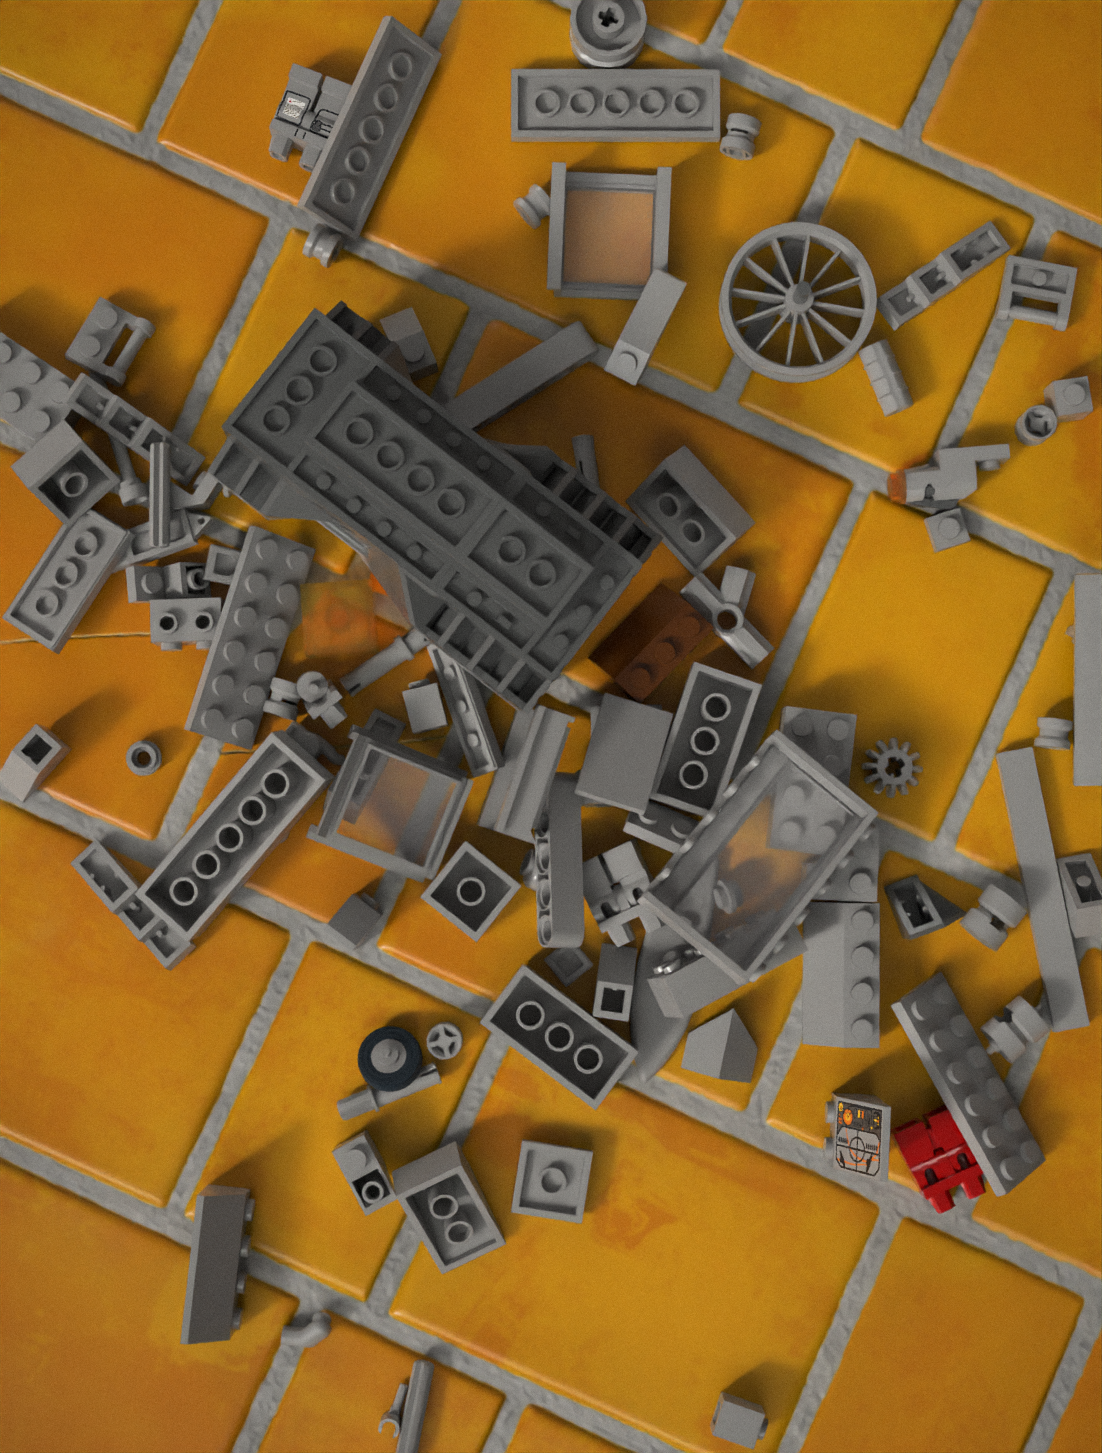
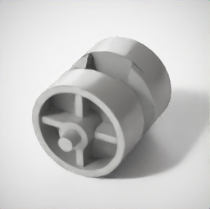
[980,995,1050,1064]

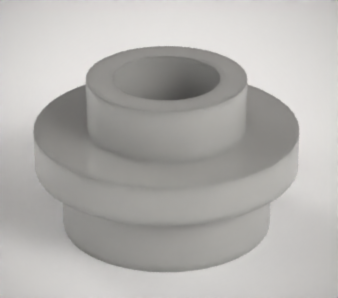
[126,740,162,776]

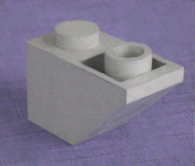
[0,724,72,802]
[592,943,637,1022]
[332,1129,397,1216]

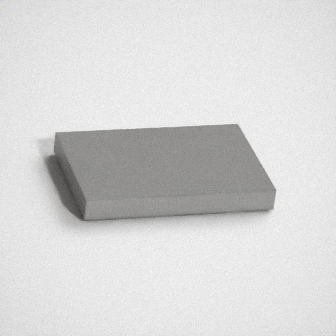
[574,693,673,815]

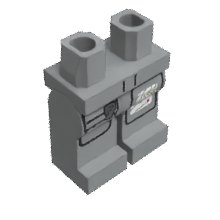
[269,63,352,173]

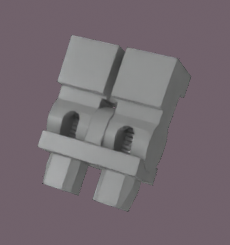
[583,837,666,947]

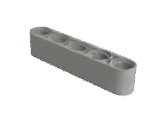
[442,321,600,433]
[534,772,585,948]

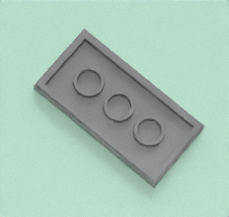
[2,508,135,655]

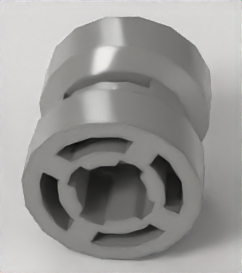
[719,113,762,160]
[1015,405,1057,446]
[262,677,302,721]

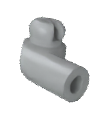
[281,1312,332,1348]

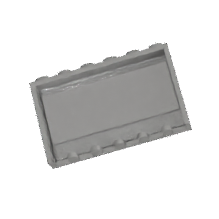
[637,729,878,985]

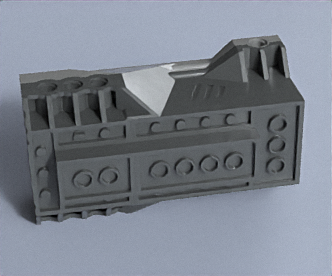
[207,300,664,715]

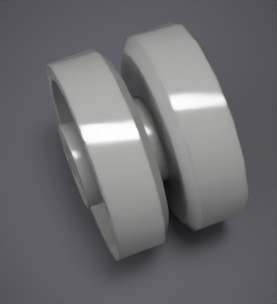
[569,0,647,69]

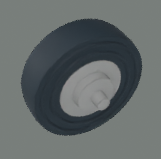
[358,1026,423,1092]

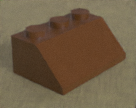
[588,583,714,704]

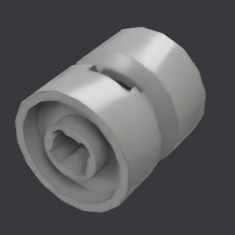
[959,884,1027,952]

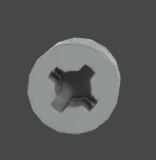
[513,184,550,229]
[302,223,344,268]
[1034,717,1073,750]
[426,1022,463,1060]

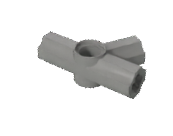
[679,566,774,670]

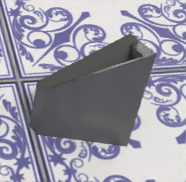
[884,874,967,940]

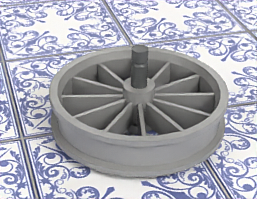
[719,222,877,383]

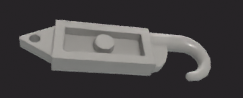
[111,508,214,574]

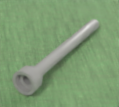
[88,371,149,506]

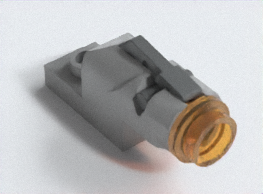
[887,444,1010,510]

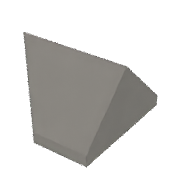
[681,1008,758,1083]

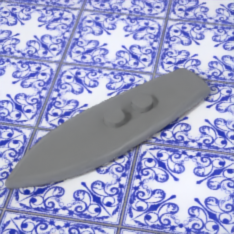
[630,853,719,1083]

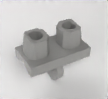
[297,671,348,729]

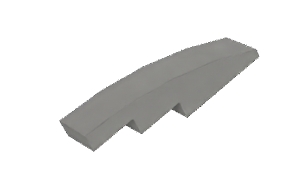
[876,221,1011,331]
[61,372,206,486]
[71,839,197,971]

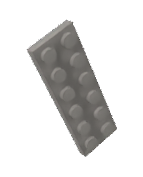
[297,16,442,241]
[511,69,720,142]
[184,526,316,750]
[891,972,1046,1197]

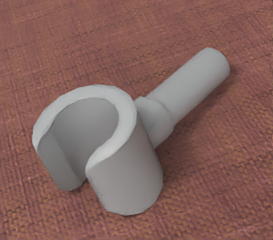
[378,1383,409,1438]

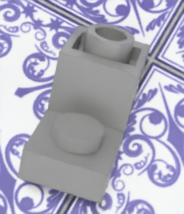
[170,471,223,514]
[126,562,211,603]

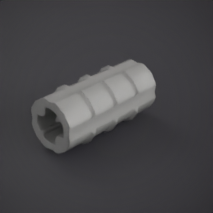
[858,339,914,417]

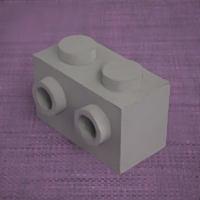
[150,597,225,651]

